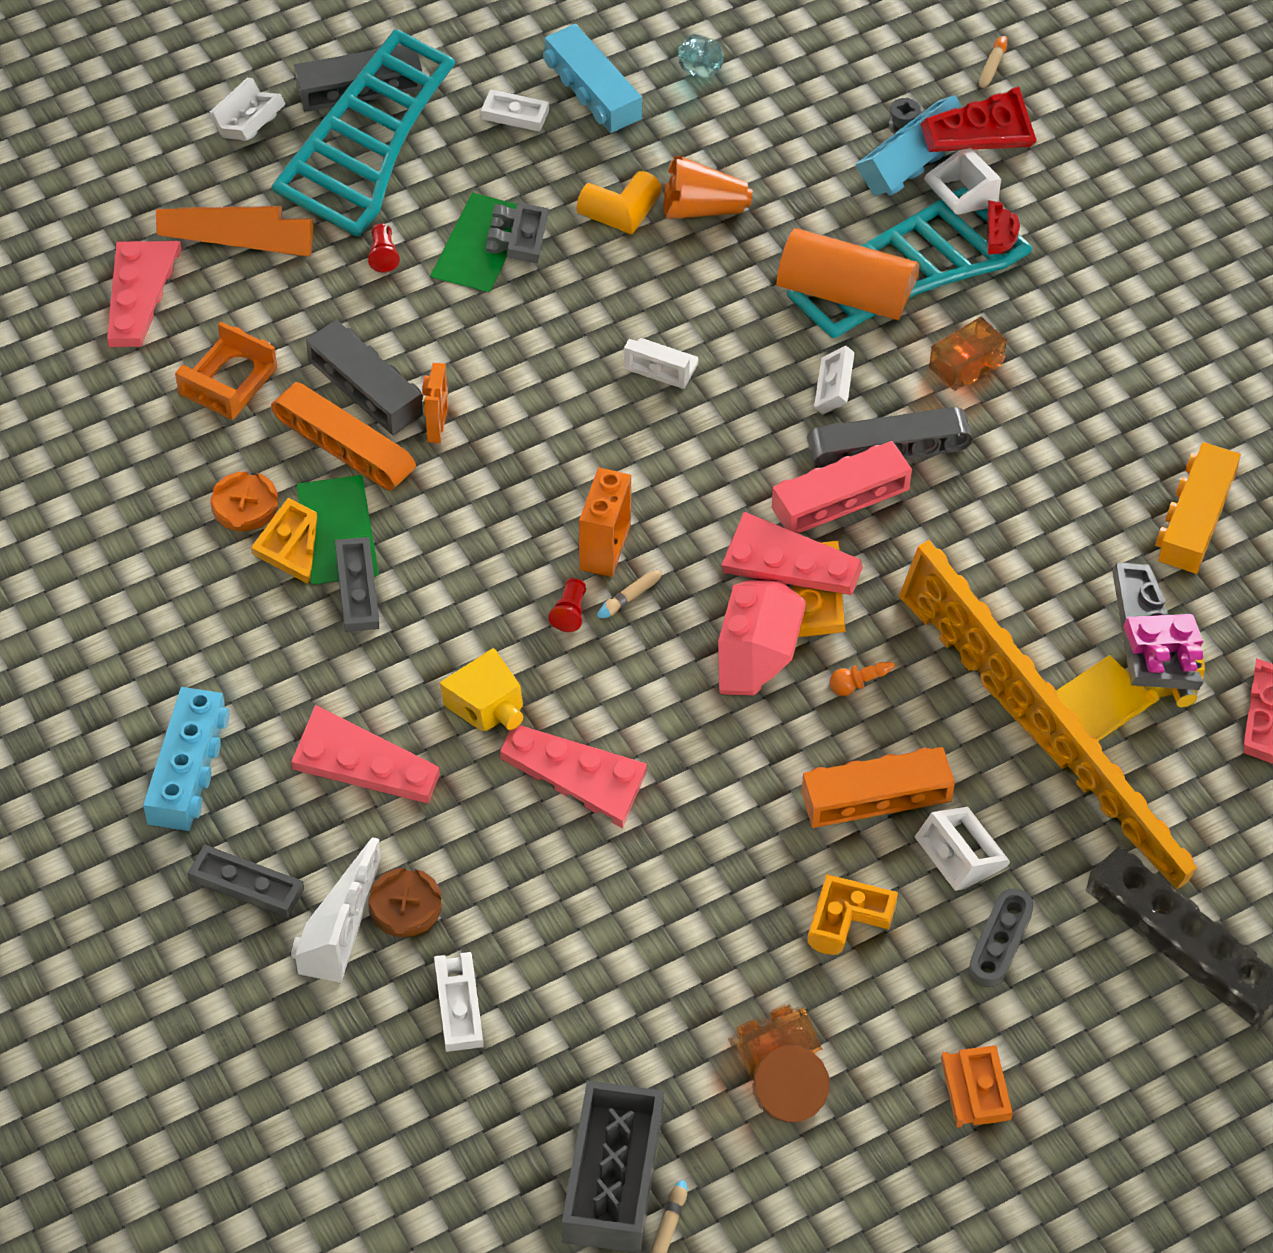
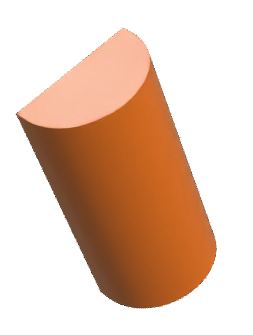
[776,228,919,320]

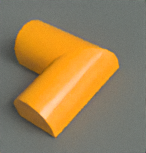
[577,171,662,235]
[807,874,898,955]

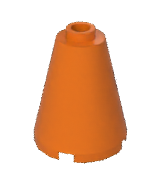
[663,155,752,219]

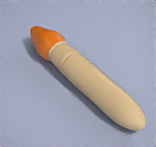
[979,36,1007,88]

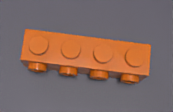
[801,747,955,828]

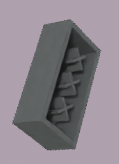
[562,1080,664,1253]

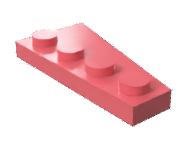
[107,241,182,347]
[721,512,863,595]
[291,705,440,804]
[500,725,647,829]

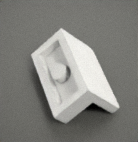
[624,338,698,389]

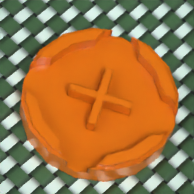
[210,471,278,531]

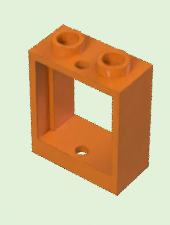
[579,467,631,577]

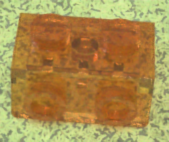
[728,1004,822,1081]

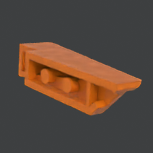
[156,206,314,257]

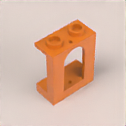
[175,321,277,420]

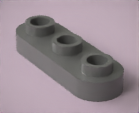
[969,888,1034,987]

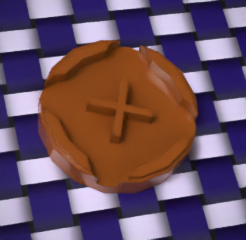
[368,868,442,937]
[753,1045,830,1123]

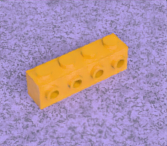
[1155,442,1241,574]

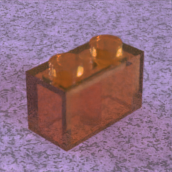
[929,316,1007,391]

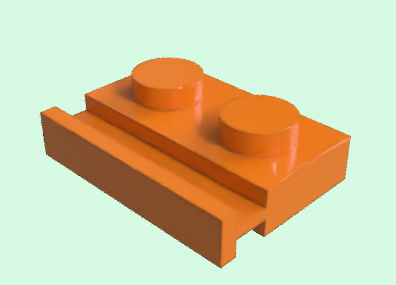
[422,363,449,444]
[941,1045,1013,1128]

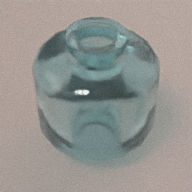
[678,34,724,78]

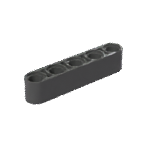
[807,407,973,468]

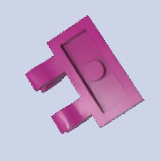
[1123,614,1203,673]

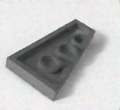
[1112,563,1203,690]

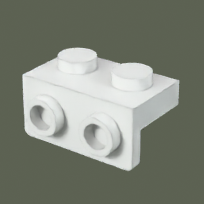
[210,78,285,141]

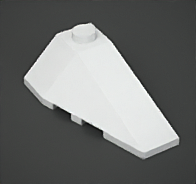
[291,838,381,983]

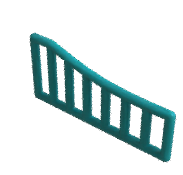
[272,29,455,237]
[787,187,1032,338]

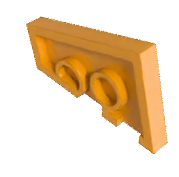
[792,541,846,637]

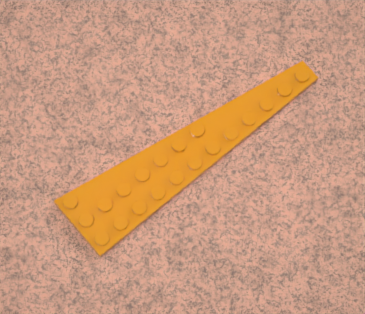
[899,540,1197,890]

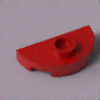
[987,200,1020,255]

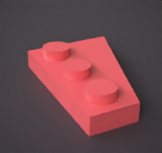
[1244,658,1273,764]

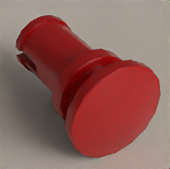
[368,224,400,273]
[548,578,587,632]

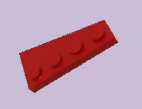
[920,86,1037,152]

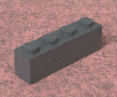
[294,45,423,112]
[306,320,423,436]

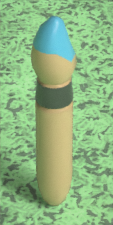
[597,569,662,618]
[651,1180,687,1253]

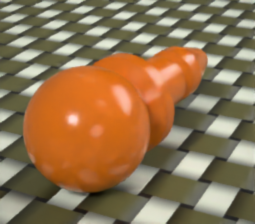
[829,662,895,696]

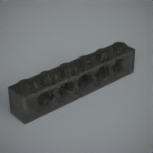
[1086,846,1273,1031]

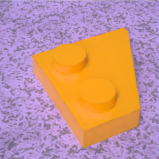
[251,498,317,584]

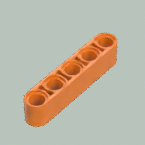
[271,382,416,491]

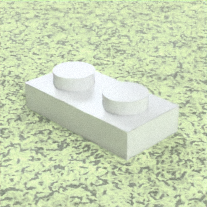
[481,89,549,132]
[814,346,854,415]

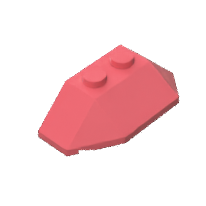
[718,580,806,696]

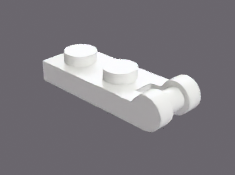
[434,952,484,1052]

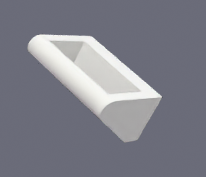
[924,148,1001,214]
[915,807,1010,891]

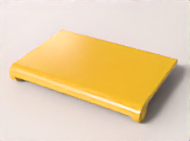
[1056,655,1159,742]

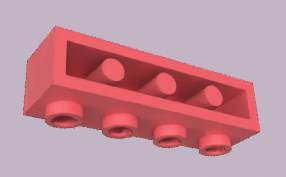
[771,441,912,534]

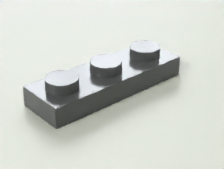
[335,537,379,632]
[187,844,304,918]

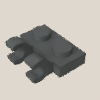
[485,203,549,263]

